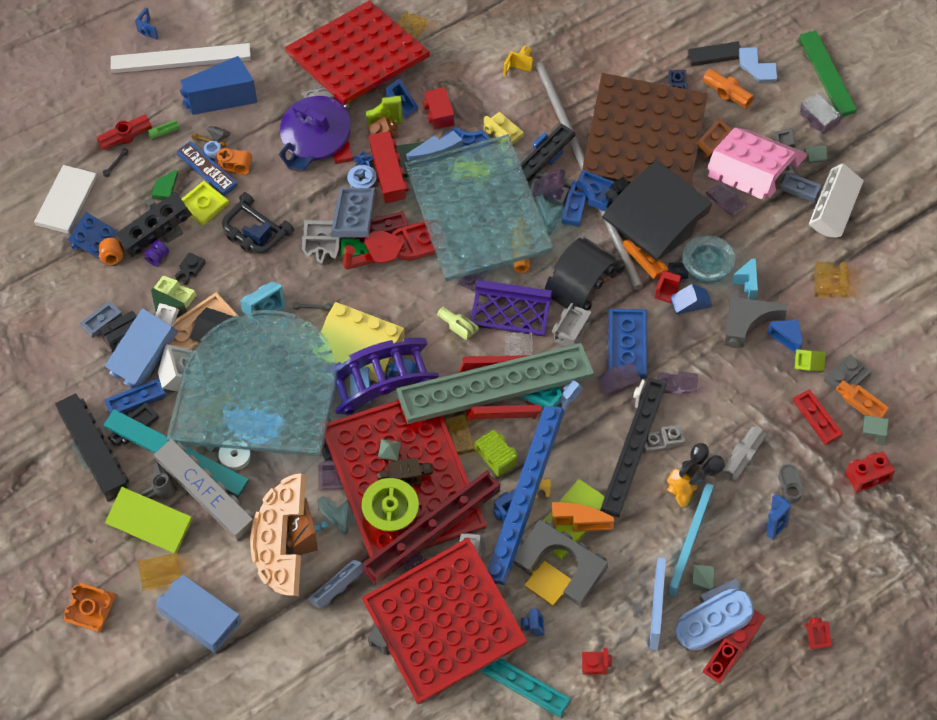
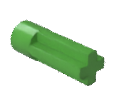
[148,120,180,140]

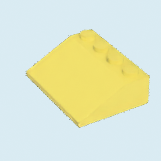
[312,302,405,383]

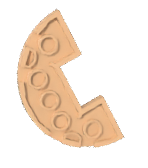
[250,474,306,596]

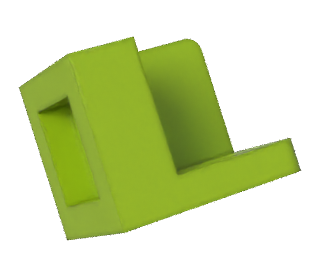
[795,349,826,371]

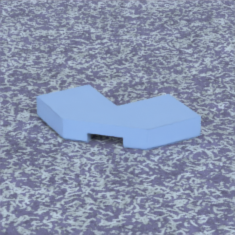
[739,47,777,82]

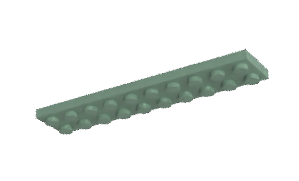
[396,343,594,424]

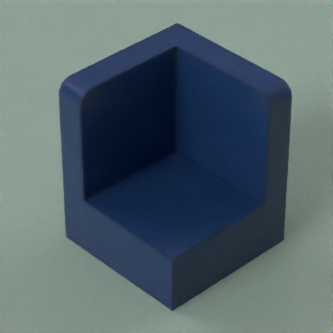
[242,222,273,246]

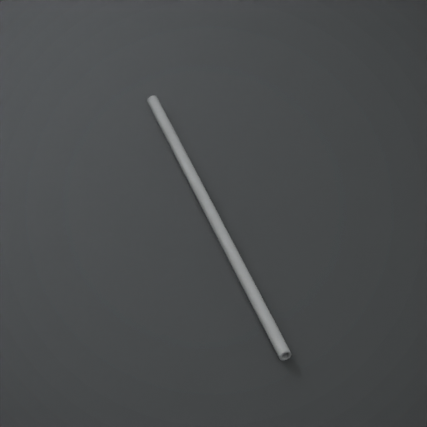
[535,61,643,290]

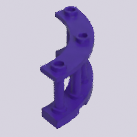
[323,338,439,415]

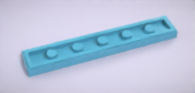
[668,483,714,597]

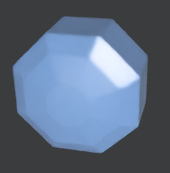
[204,141,222,159]

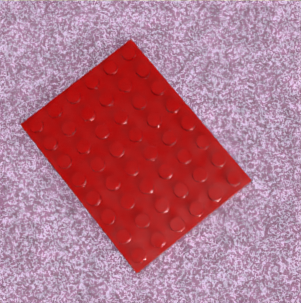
[320,400,487,558]

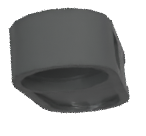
[778,464,803,503]

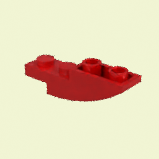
[702,610,766,684]

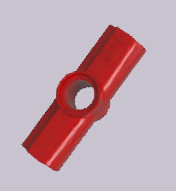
[96,114,152,150]

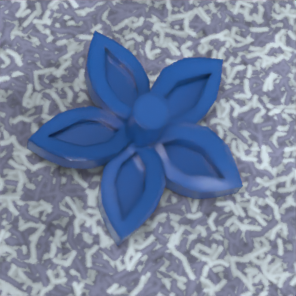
[353,151,373,167]

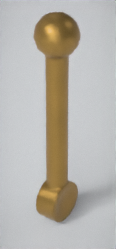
[191,133,226,148]

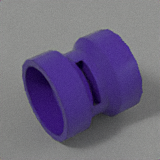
[144,240,170,266]

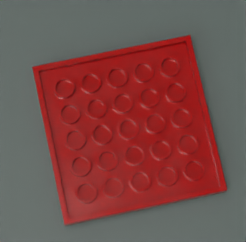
[285,0,430,105]
[361,537,528,705]

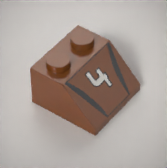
[286,498,318,555]

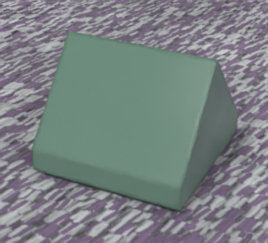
[805,145,827,163]

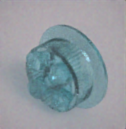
[682,236,735,284]

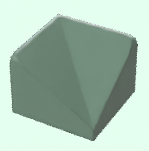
[692,565,714,591]

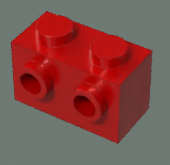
[422,87,455,130]
[846,451,895,493]

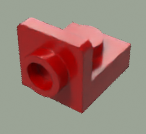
[804,617,832,649]
[582,648,612,675]

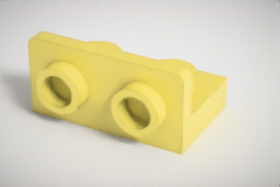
[484,112,524,148]

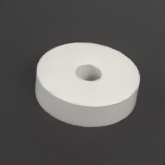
[219,440,251,471]

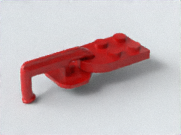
[343,218,449,270]

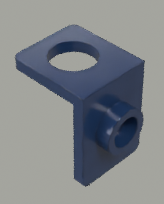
[279,142,314,171]

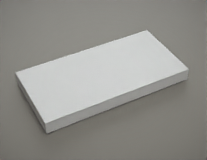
[34,165,97,234]

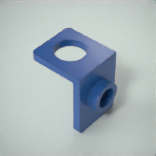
[135,7,158,40]

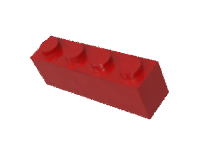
[369,131,409,204]

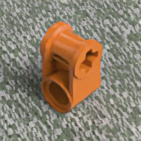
[217,148,253,175]

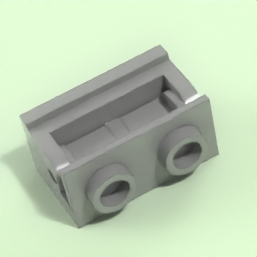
[552,303,592,347]

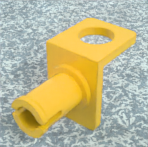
[503,46,533,77]

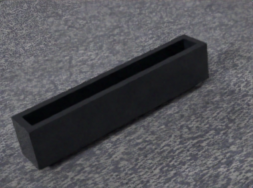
[55,393,130,502]

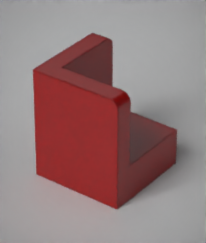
[655,271,681,304]

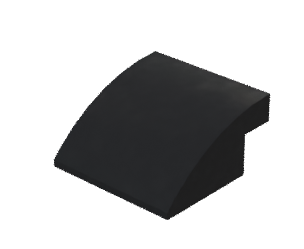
[602,160,713,261]

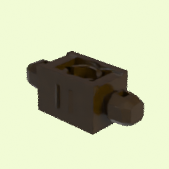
[377,457,433,486]

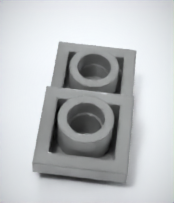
[644,425,685,454]

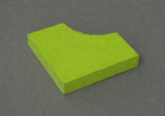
[366,96,403,127]

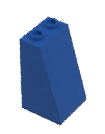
[180,56,257,115]

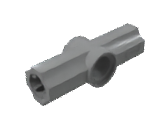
[722,426,767,481]

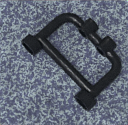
[222,192,295,253]

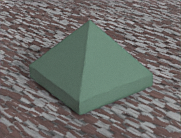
[378,439,401,461]

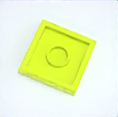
[182,181,229,226]

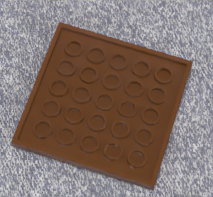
[582,73,708,186]

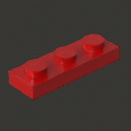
[793,389,843,446]

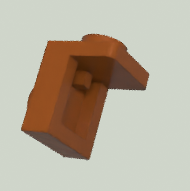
[368,116,399,138]

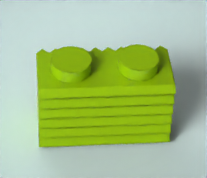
[475,429,518,477]

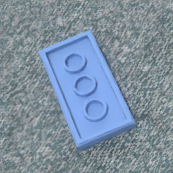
[649,557,666,651]

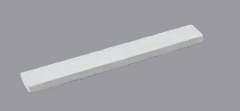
[111,43,251,73]

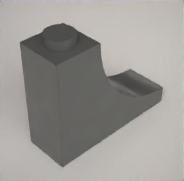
[724,297,788,348]

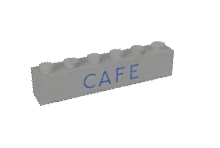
[154,439,254,541]

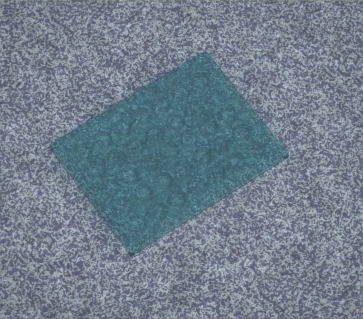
[404,134,553,282]

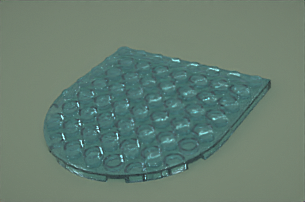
[166,310,337,456]

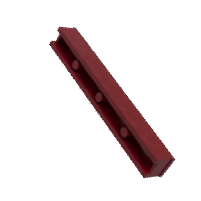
[363,470,500,586]

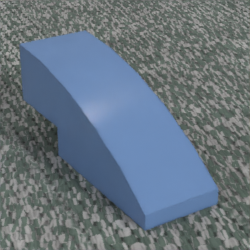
[406,131,463,167]

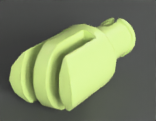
[437,306,479,341]

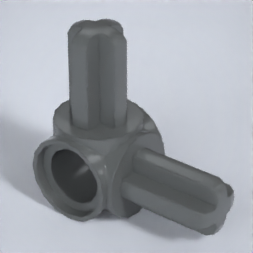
[138,462,177,499]

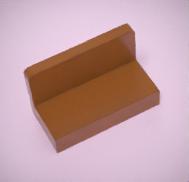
[696,118,732,161]

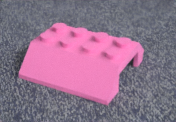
[707,128,807,200]

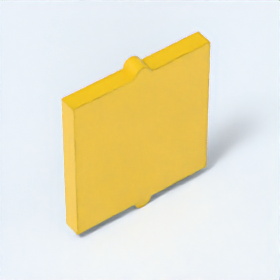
[524,561,571,606]

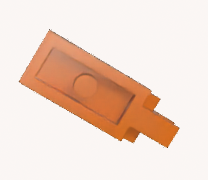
[835,380,889,418]

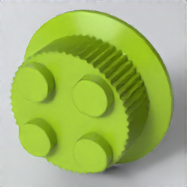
[362,478,419,532]

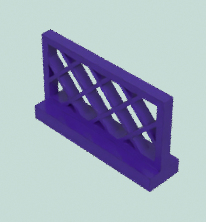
[470,280,552,337]

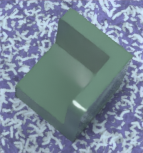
[862,415,888,445]

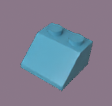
[240,282,286,326]

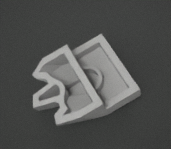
[302,220,341,265]

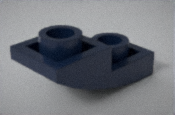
[668,70,688,90]

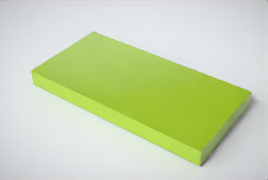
[543,479,605,560]
[105,487,193,554]

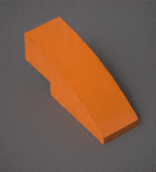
[552,502,614,532]

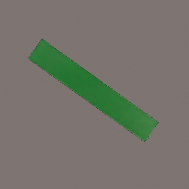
[799,31,857,118]

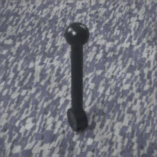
[103,148,129,177]

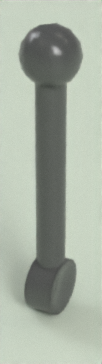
[293,301,332,310]

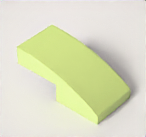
[154,276,197,309]

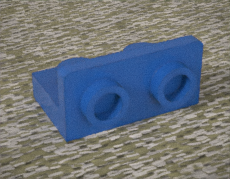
[767,494,791,540]

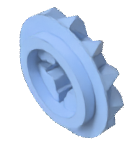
[347,165,376,188]

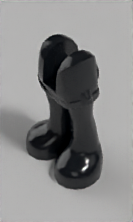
[679,443,725,485]

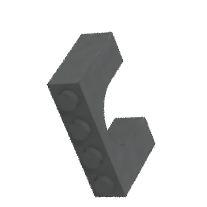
[513,519,608,607]

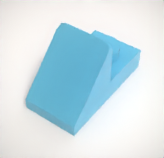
[732,259,758,300]

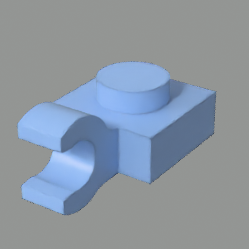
[560,380,583,411]

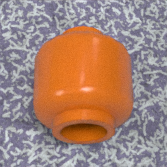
[99,238,123,265]

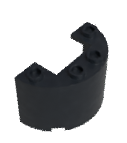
[545,237,625,311]

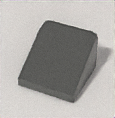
[368,626,388,655]

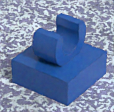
[521,609,545,636]

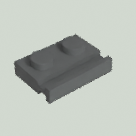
[824,354,871,393]

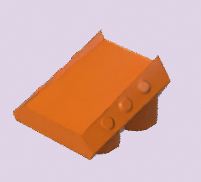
[63,583,117,632]

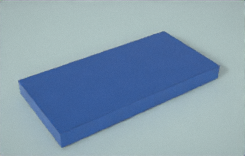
[608,309,647,378]

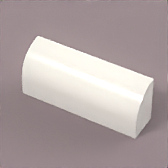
[809,163,864,237]

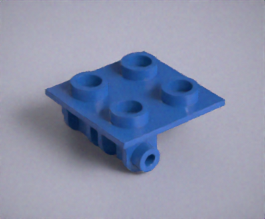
[68,211,117,259]

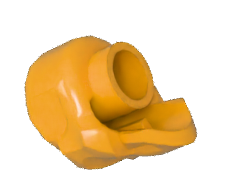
[667,469,697,508]

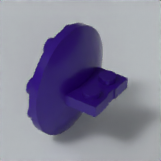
[280,96,351,161]

